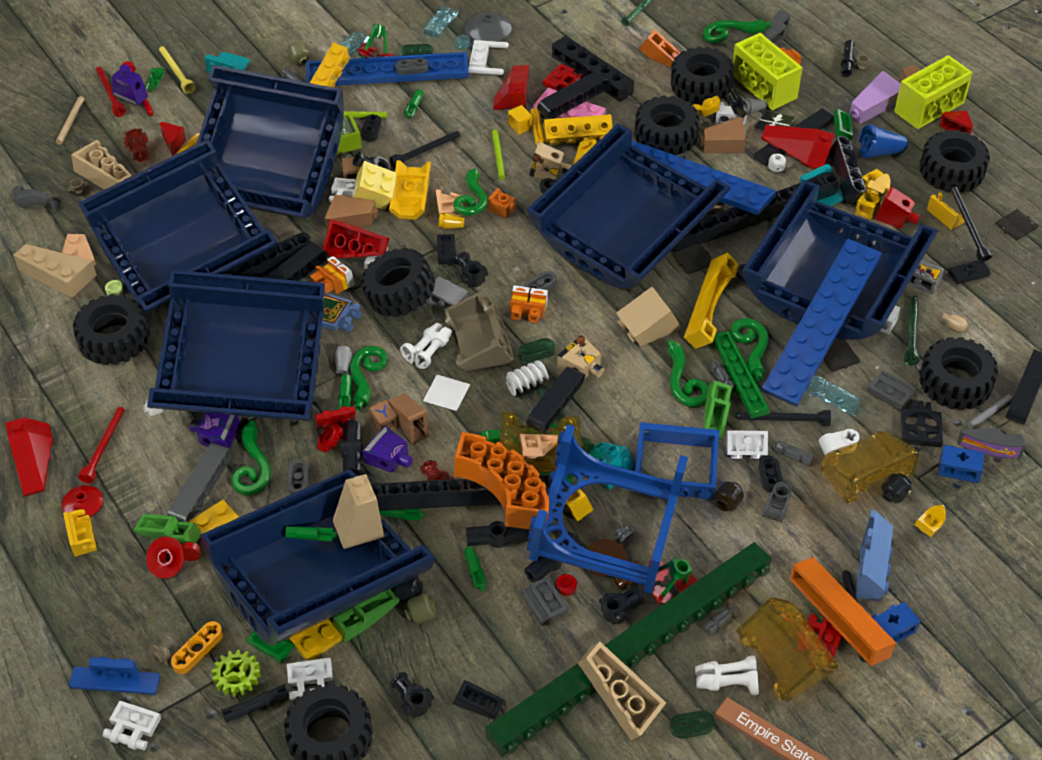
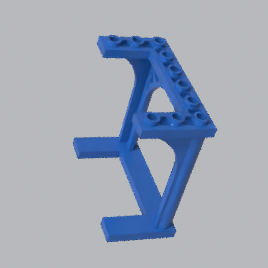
[527,424,688,594]

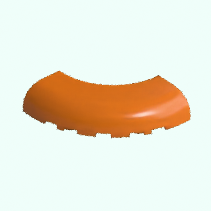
[454,432,549,529]

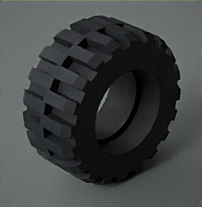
[671,47,734,105]
[634,95,700,155]
[919,130,990,192]
[361,248,435,317]
[73,294,150,365]
[919,337,998,410]
[284,683,373,760]

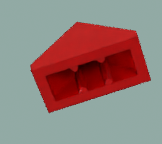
[939,111,973,135]
[159,122,186,156]

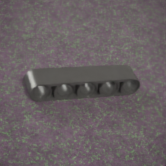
[167,443,232,522]

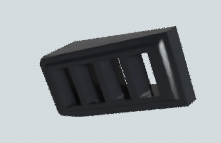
[453,680,504,720]

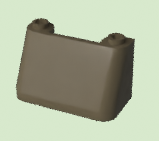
[445,290,514,371]

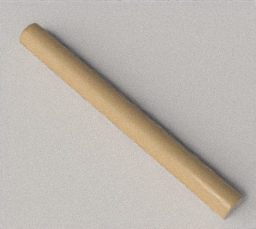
[56,96,85,145]

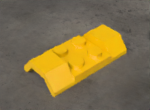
[389,160,431,219]

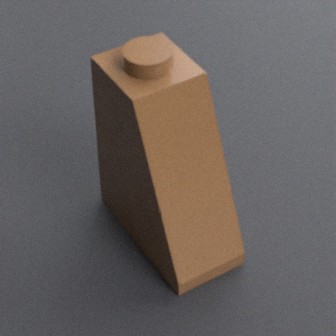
[700,117,746,153]
[325,194,378,231]
[388,393,429,444]

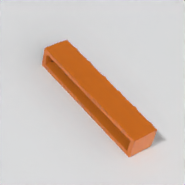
[789,557,896,666]

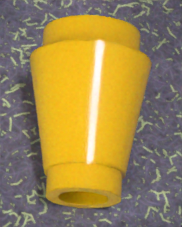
[438,212,464,230]

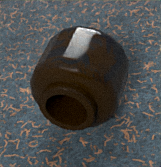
[714,481,744,512]

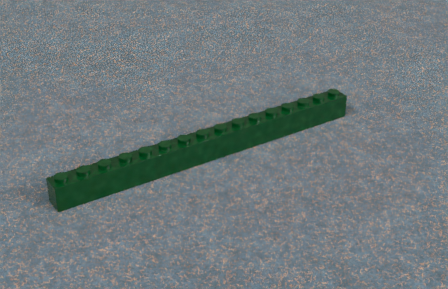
[485,542,772,757]

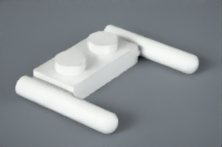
[468,40,509,75]

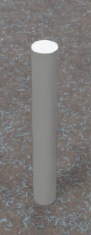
[967,394,1013,429]

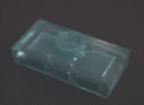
[339,31,369,56]

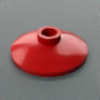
[62,485,103,517]
[146,536,185,579]

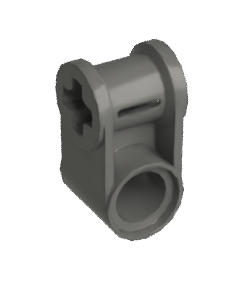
[762,482,792,523]

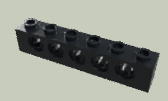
[552,36,634,102]

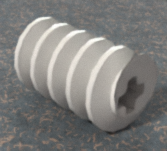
[506,360,549,396]

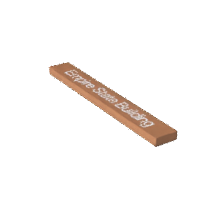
[715,697,829,760]

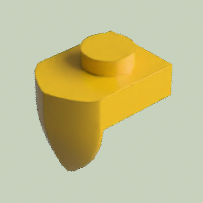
[867,174,890,197]
[914,505,946,537]

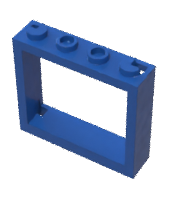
[635,422,719,500]

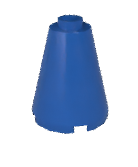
[858,124,908,158]

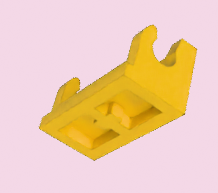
[927,192,965,230]
[63,509,97,557]

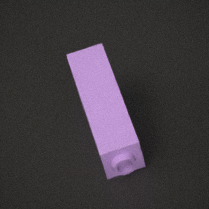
[849,71,900,124]

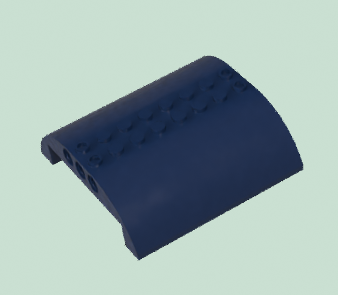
[196,65,344,218]
[527,123,730,289]
[78,139,278,314]
[742,179,938,340]
[147,270,325,422]
[201,469,434,646]

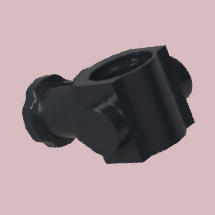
[352,152,389,170]
[455,252,488,288]
[599,585,644,625]
[390,672,434,718]

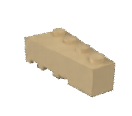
[71,140,132,190]
[13,244,97,298]
[578,641,666,740]

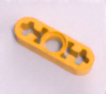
[171,621,223,674]

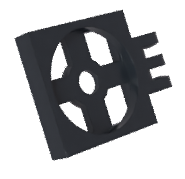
[901,400,943,447]

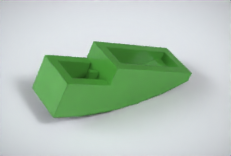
[703,380,732,440]
[133,514,201,545]
[333,589,399,643]

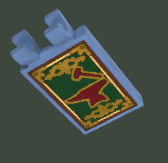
[323,294,362,332]

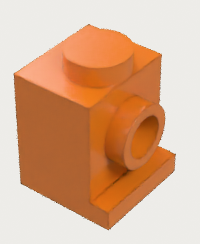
[488,188,517,218]

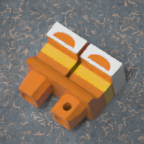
[310,256,355,294]
[510,285,548,323]

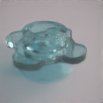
[455,35,472,50]

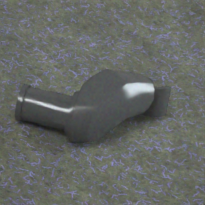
[13,185,61,210]

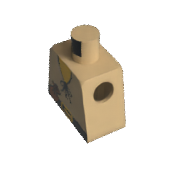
[529,142,571,180]
[557,335,604,378]

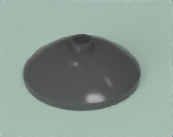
[465,12,512,42]

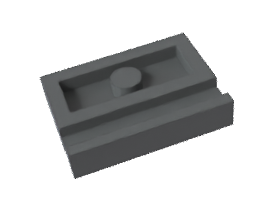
[867,370,916,410]
[521,576,568,626]

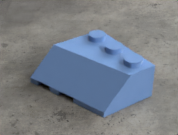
[856,510,893,602]

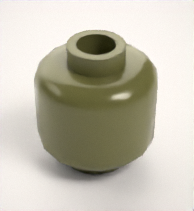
[287,41,311,65]
[404,593,438,625]

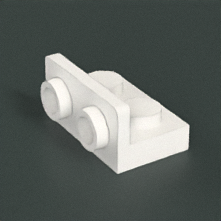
[725,430,768,459]

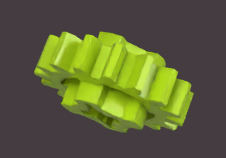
[212,650,261,697]

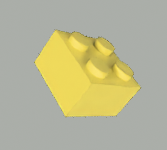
[353,161,397,211]

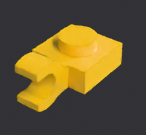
[692,95,720,117]

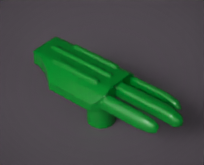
[146,67,165,92]

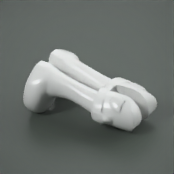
[400,323,452,369]
[695,656,759,695]

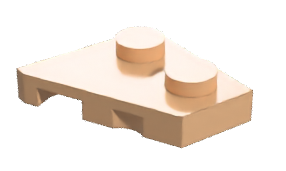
[436,189,470,216]
[62,234,96,265]
[519,434,558,458]

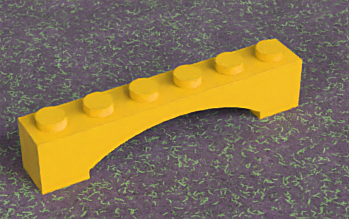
[684,253,739,349]

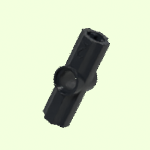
[341,420,363,476]
[466,521,529,548]
[524,532,581,583]

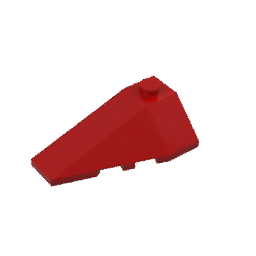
[493,65,529,110]
[761,125,835,169]
[323,219,390,258]
[5,417,53,497]

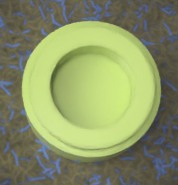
[105,280,125,296]

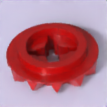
[317,424,343,453]

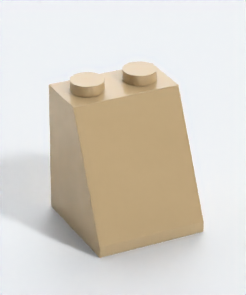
[616,287,682,346]
[333,474,384,549]

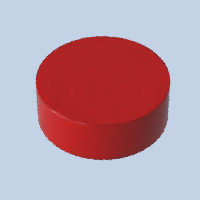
[182,542,201,561]
[556,574,577,596]

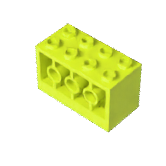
[732,33,803,110]
[894,55,973,129]

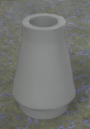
[743,98,766,115]
[334,346,352,375]

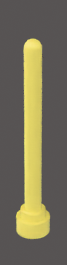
[159,46,196,94]

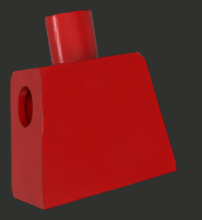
[874,187,920,228]

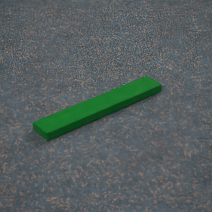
[713,331,770,418]

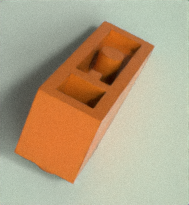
[638,30,681,67]

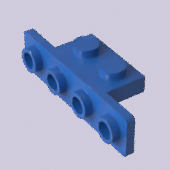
[69,656,161,695]

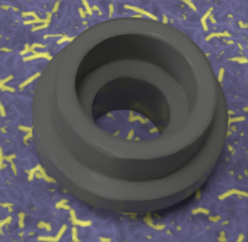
[614,525,633,544]

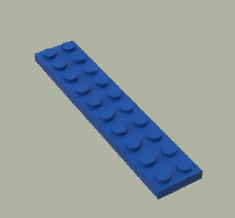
[306,52,469,86]
[632,141,776,215]
[762,239,882,407]

